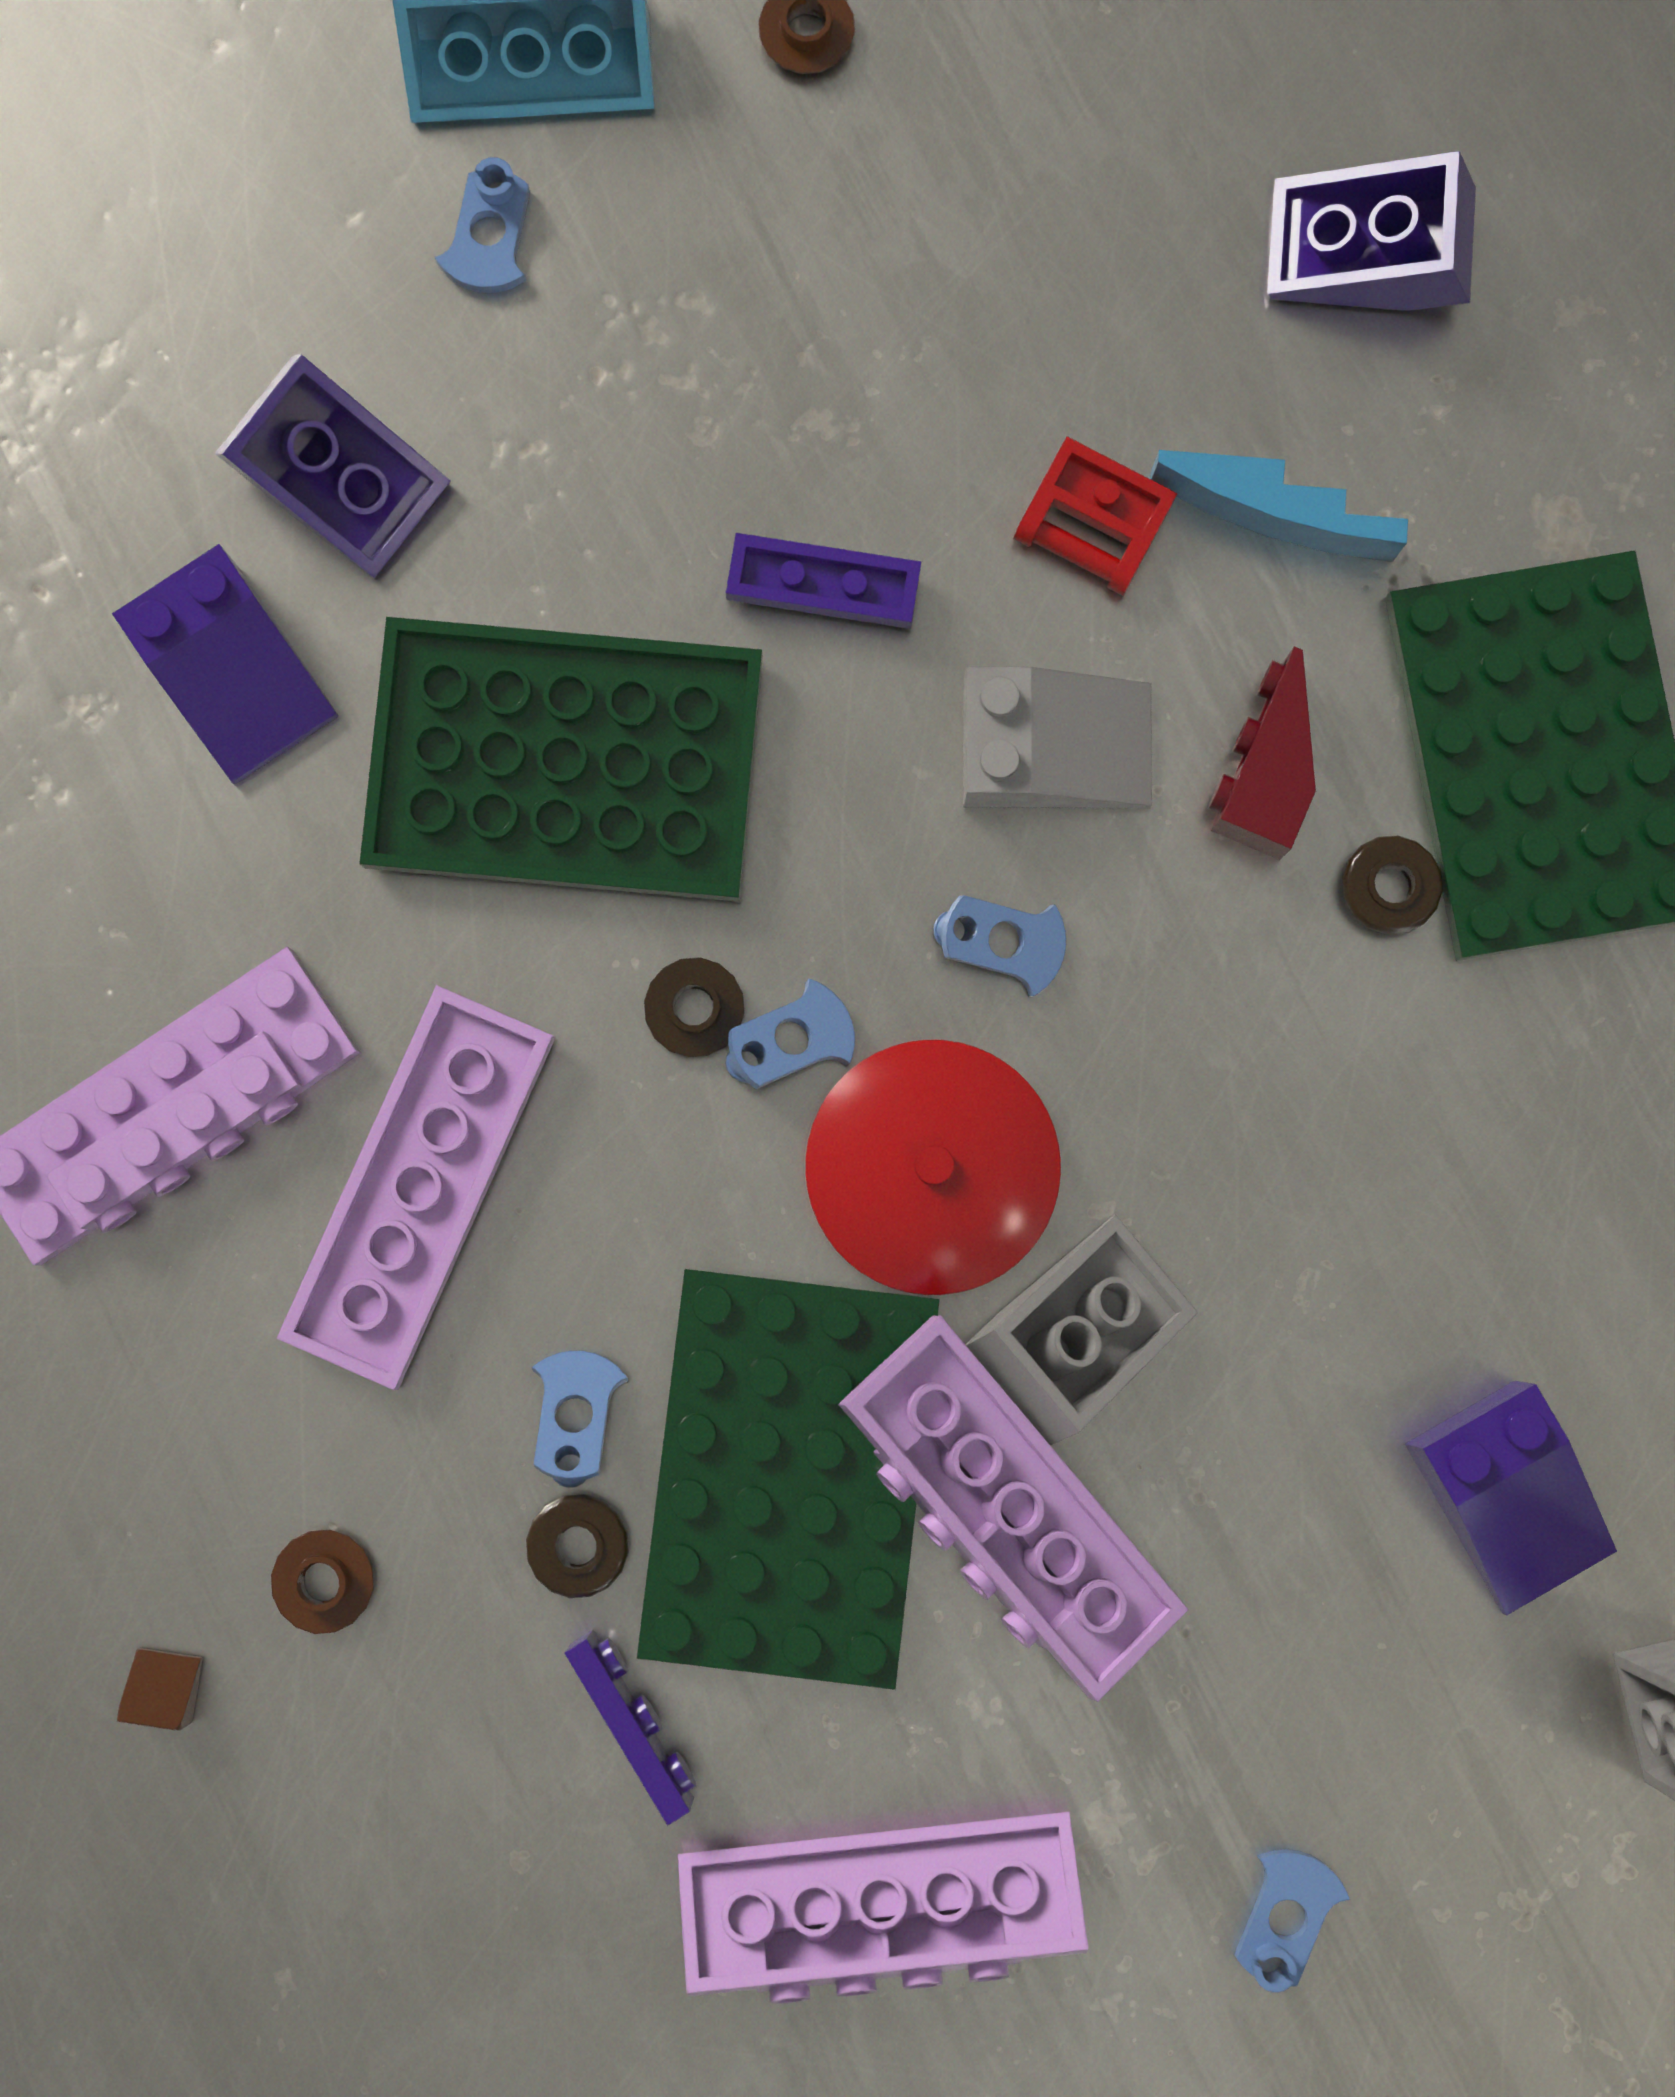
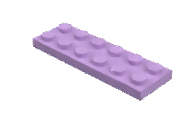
[276,985,555,1390]

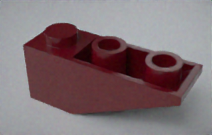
[1208,646,1316,860]

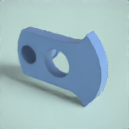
[435,157,530,293]
[933,895,1066,996]
[725,978,855,1089]
[532,1351,628,1488]
[1234,1849,1350,1993]

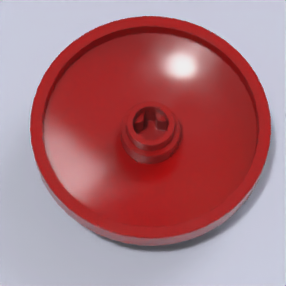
[806,1040,1061,1295]

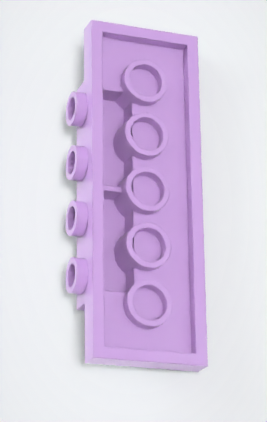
[0,946,361,1266]
[838,1316,1188,1702]
[677,1812,1088,2004]

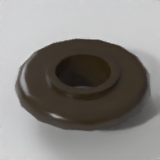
[1342,835,1443,935]
[644,957,744,1057]
[526,1494,629,1598]

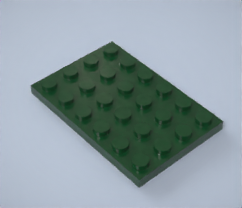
[1385,550,1675,961]
[359,617,763,902]
[637,1269,940,1690]

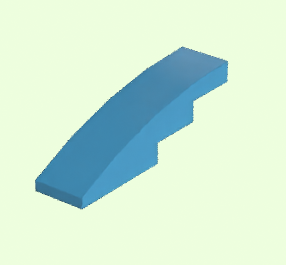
[1151,450,1408,562]

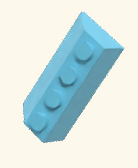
[392,0,655,123]

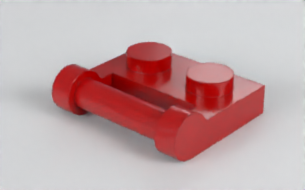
[1013,436,1178,596]

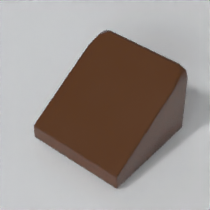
[117,1648,203,1730]

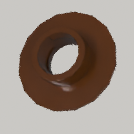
[758,0,855,74]
[271,1530,374,1634]

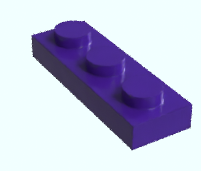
[726,533,921,629]
[564,1630,697,1826]

